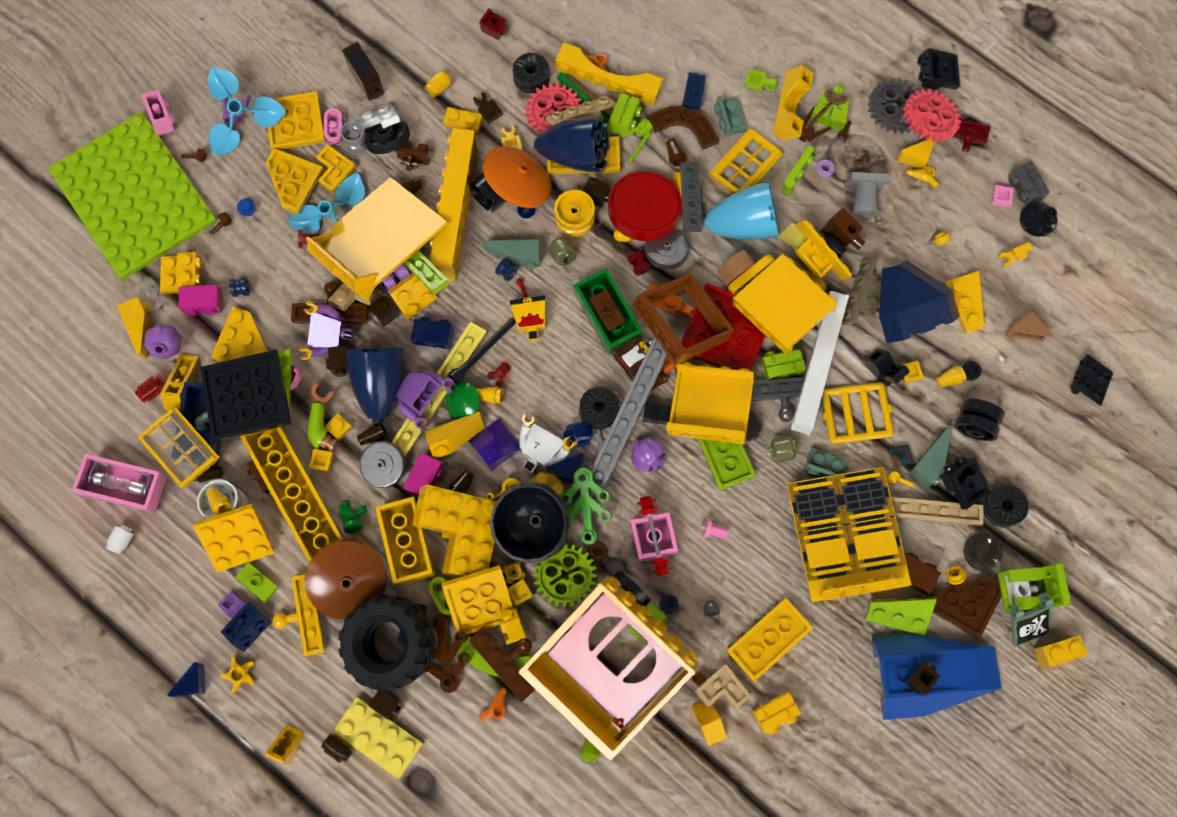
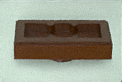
[589,290,625,332]

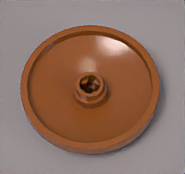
[305,539,387,620]

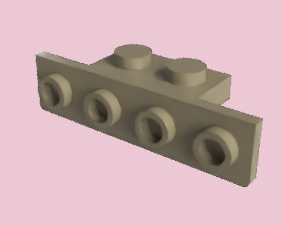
[841,256,881,325]

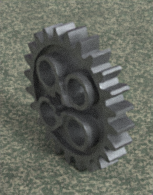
[867,78,920,134]

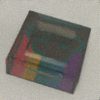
[888,444,913,468]

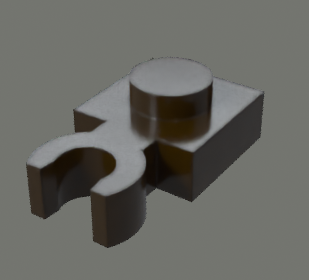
[473,92,503,125]

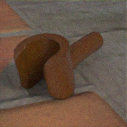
[836,121,852,143]
[181,148,208,162]
[209,212,232,235]
[679,669,707,686]

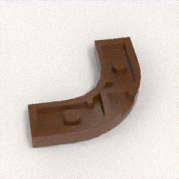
[647,106,719,150]

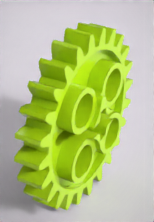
[533,543,597,609]

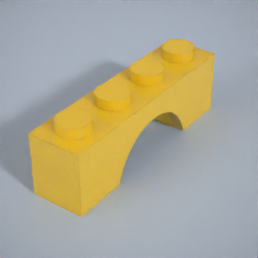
[773,65,814,142]

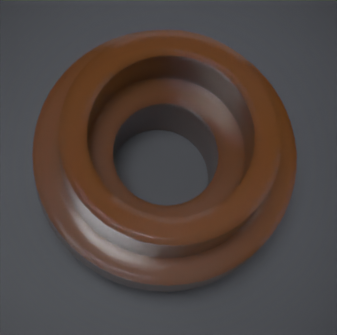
[588,542,608,562]

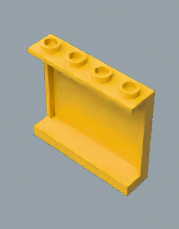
[733,254,837,356]
[666,362,754,444]

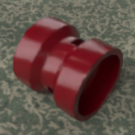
[627,250,652,276]

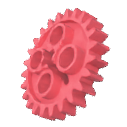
[525,83,581,134]
[902,89,961,143]

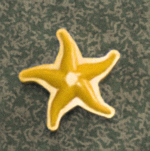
[220,657,255,693]

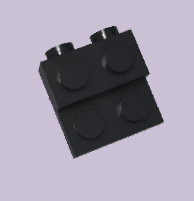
[917,48,960,90]
[940,456,989,510]

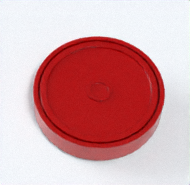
[608,171,682,241]

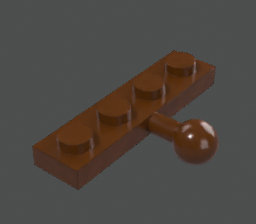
[291,281,368,324]
[468,627,536,702]

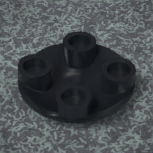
[1020,202,1058,237]

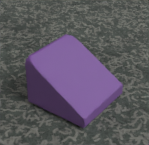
[218,590,246,619]

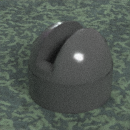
[703,600,720,616]

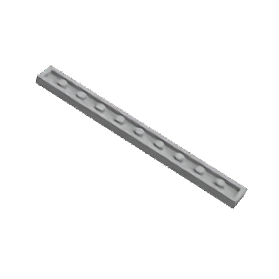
[576,336,668,517]

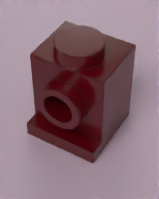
[479,8,508,41]

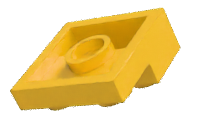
[160,252,203,294]

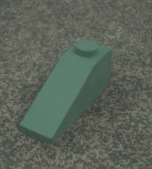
[483,239,540,269]
[909,426,952,488]

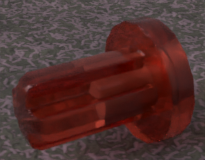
[294,229,320,248]
[487,362,511,387]

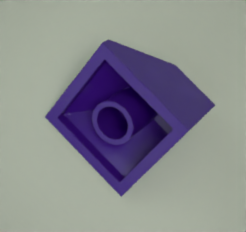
[468,419,521,471]

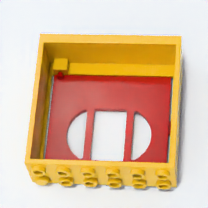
[518,575,699,761]

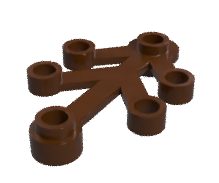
[425,614,471,693]

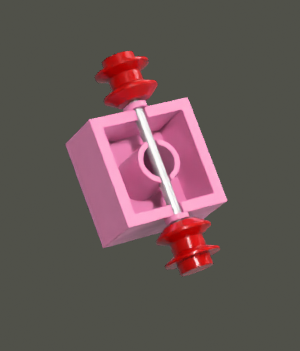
[630,496,678,577]

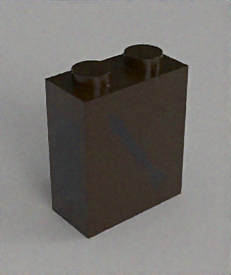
[342,42,384,101]

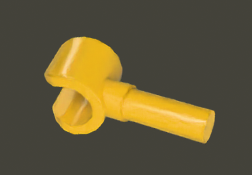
[886,471,914,487]

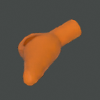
[584,54,607,72]
[478,687,506,721]

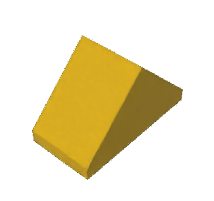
[897,138,934,169]
[691,702,727,746]
[265,725,304,764]

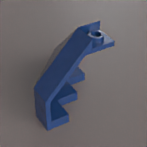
[879,260,960,343]

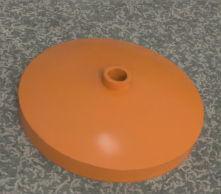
[483,146,552,208]

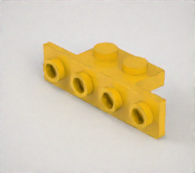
[794,219,852,281]

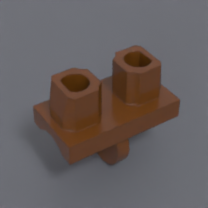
[395,140,430,171]

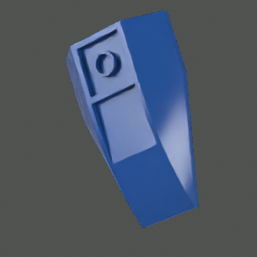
[871,634,1002,720]

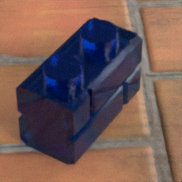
[411,317,454,350]

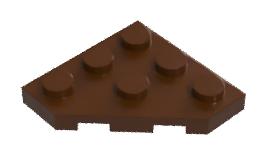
[930,576,1002,639]

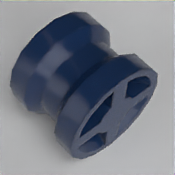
[495,258,518,282]
[229,277,250,297]

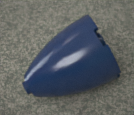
[534,115,610,172]
[346,348,404,423]

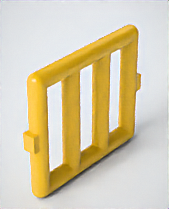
[822,382,894,444]

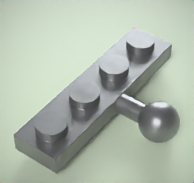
[751,377,805,422]

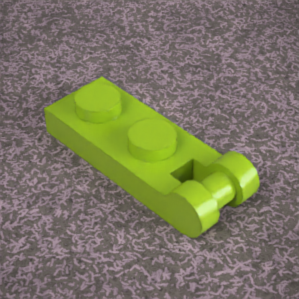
[782,145,815,195]

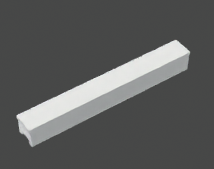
[791,291,849,436]

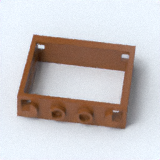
[632,273,735,365]

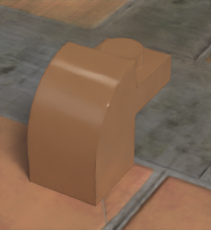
[716,250,758,286]

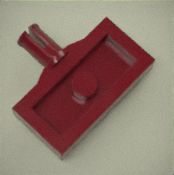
[953,118,991,152]

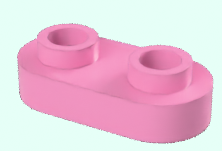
[324,108,343,144]

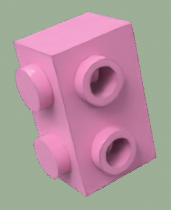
[141,90,175,135]

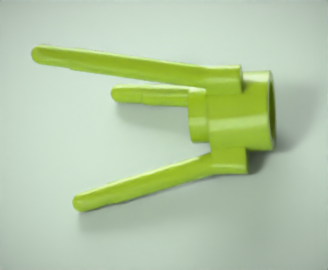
[617,118,653,163]

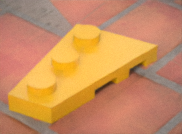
[944,271,985,334]

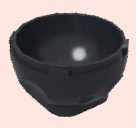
[490,482,570,563]

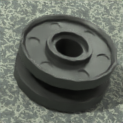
[512,53,550,94]
[579,387,619,430]
[982,485,1029,528]

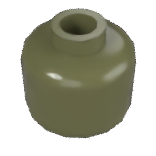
[549,238,576,265]
[768,435,799,463]

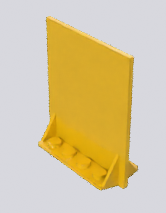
[306,177,448,303]

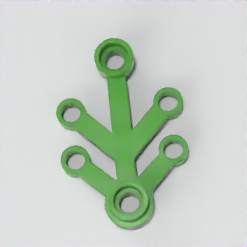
[560,468,612,545]

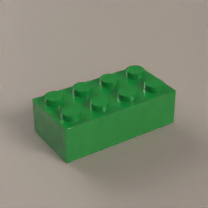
[573,268,643,355]

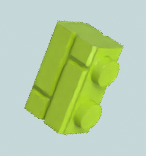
[608,93,642,137]
[761,347,806,380]

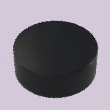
[962,361,981,381]

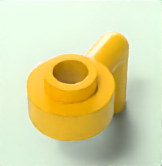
[486,478,521,502]

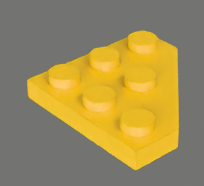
[265,148,324,215]
[211,307,268,362]

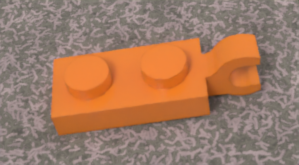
[645,282,693,318]

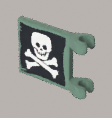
[1009,592,1054,647]

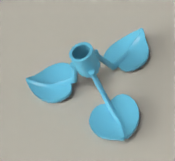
[208,66,286,155]
[287,173,366,235]

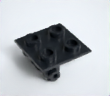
[1070,354,1113,406]

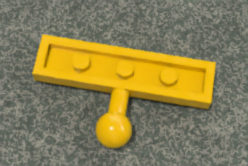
[272,574,326,657]

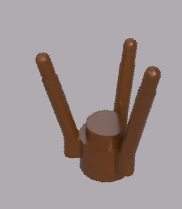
[799,102,832,142]

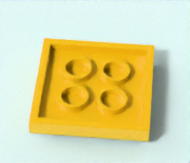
[267,91,326,150]
[193,504,274,572]
[442,565,513,637]

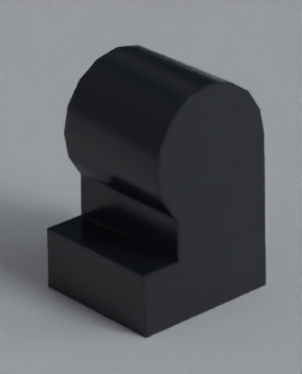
[642,401,671,425]

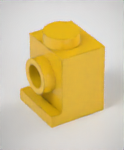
[499,608,526,644]

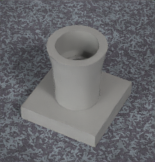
[844,172,889,217]

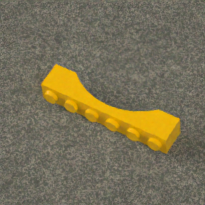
[556,42,663,105]

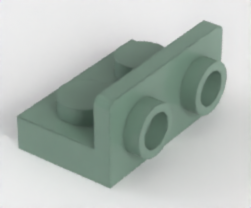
[714,96,747,137]
[804,448,849,478]

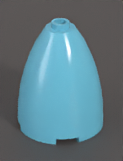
[704,182,780,240]

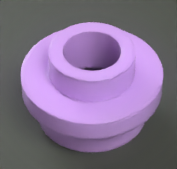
[816,160,835,178]

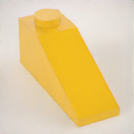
[117,296,151,360]
[160,354,199,411]
[424,412,485,459]

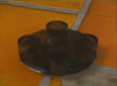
[963,533,1004,572]

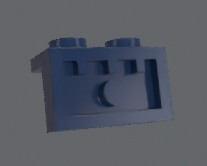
[221,601,271,652]

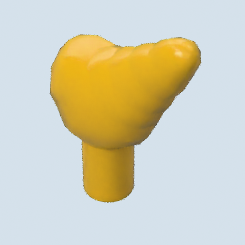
[906,166,940,189]

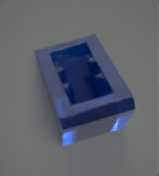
[546,453,584,485]
[167,662,205,698]

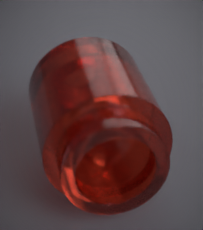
[134,376,165,403]

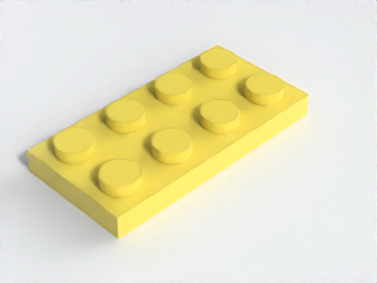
[333,697,424,779]

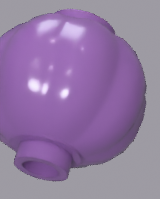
[144,324,182,359]
[631,437,666,472]

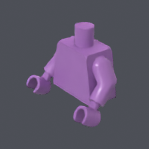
[396,370,456,431]

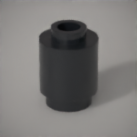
[823,233,847,259]

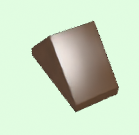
[1006,311,1050,341]

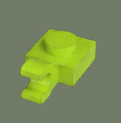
[744,69,778,92]

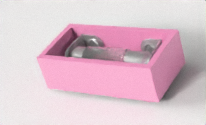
[72,454,168,514]

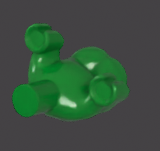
[338,500,368,534]

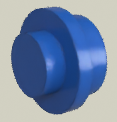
[237,198,256,216]

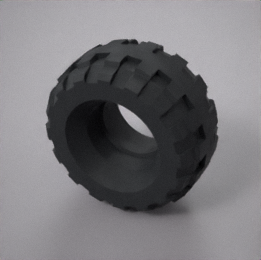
[338,595,436,691]

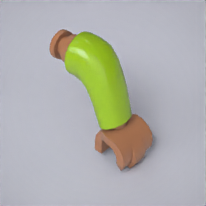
[307,382,338,452]

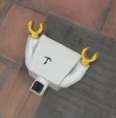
[519,412,577,473]

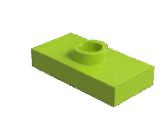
[235,562,279,603]

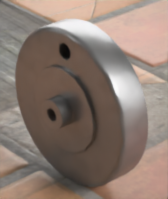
[644,231,689,270]
[359,441,406,488]

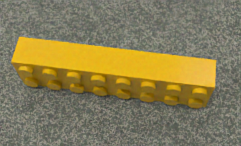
[427,128,478,281]
[240,426,345,562]

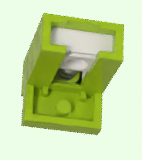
[998,564,1071,613]

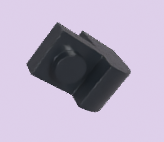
[864,348,910,386]

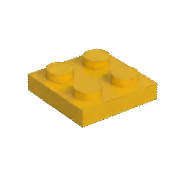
[388,273,437,320]

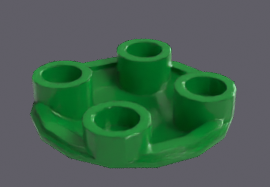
[445,382,481,419]

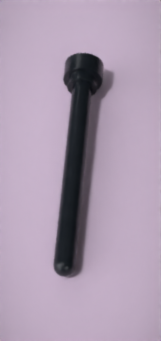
[447,318,516,385]

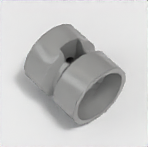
[340,121,367,154]

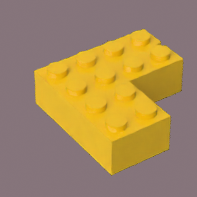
[412,485,496,577]

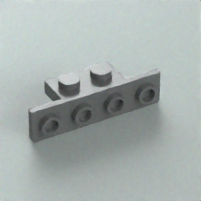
[680,162,703,232]

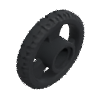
[365,121,410,154]

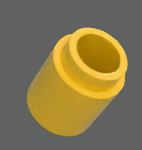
[425,70,451,97]

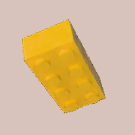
[375,497,436,587]

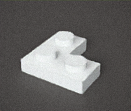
[358,104,400,129]

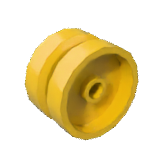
[554,189,595,238]

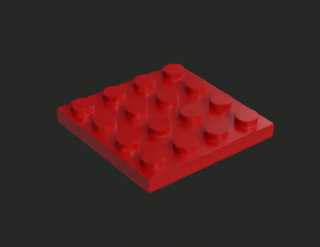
[681,283,765,371]

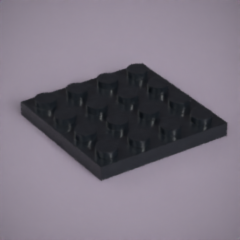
[200,349,292,442]

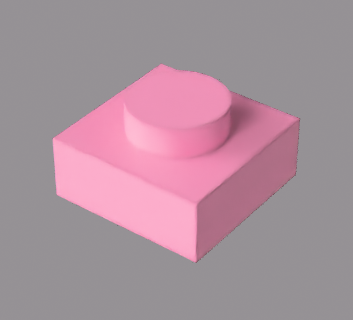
[991,185,1014,208]

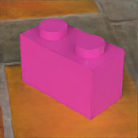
[179,285,223,316]
[403,453,444,497]

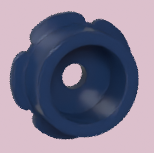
[659,595,679,614]

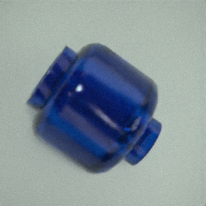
[563,421,593,448]

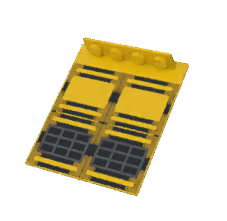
[787,467,911,603]

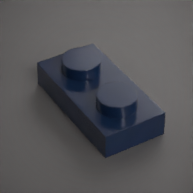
[682,72,706,110]

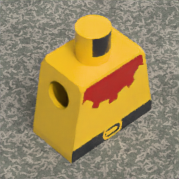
[509,295,546,342]

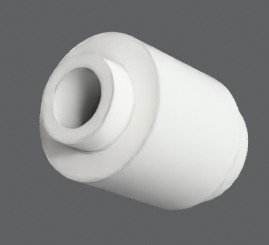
[105,524,134,555]

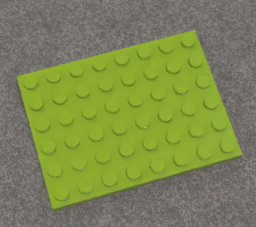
[48,111,217,281]

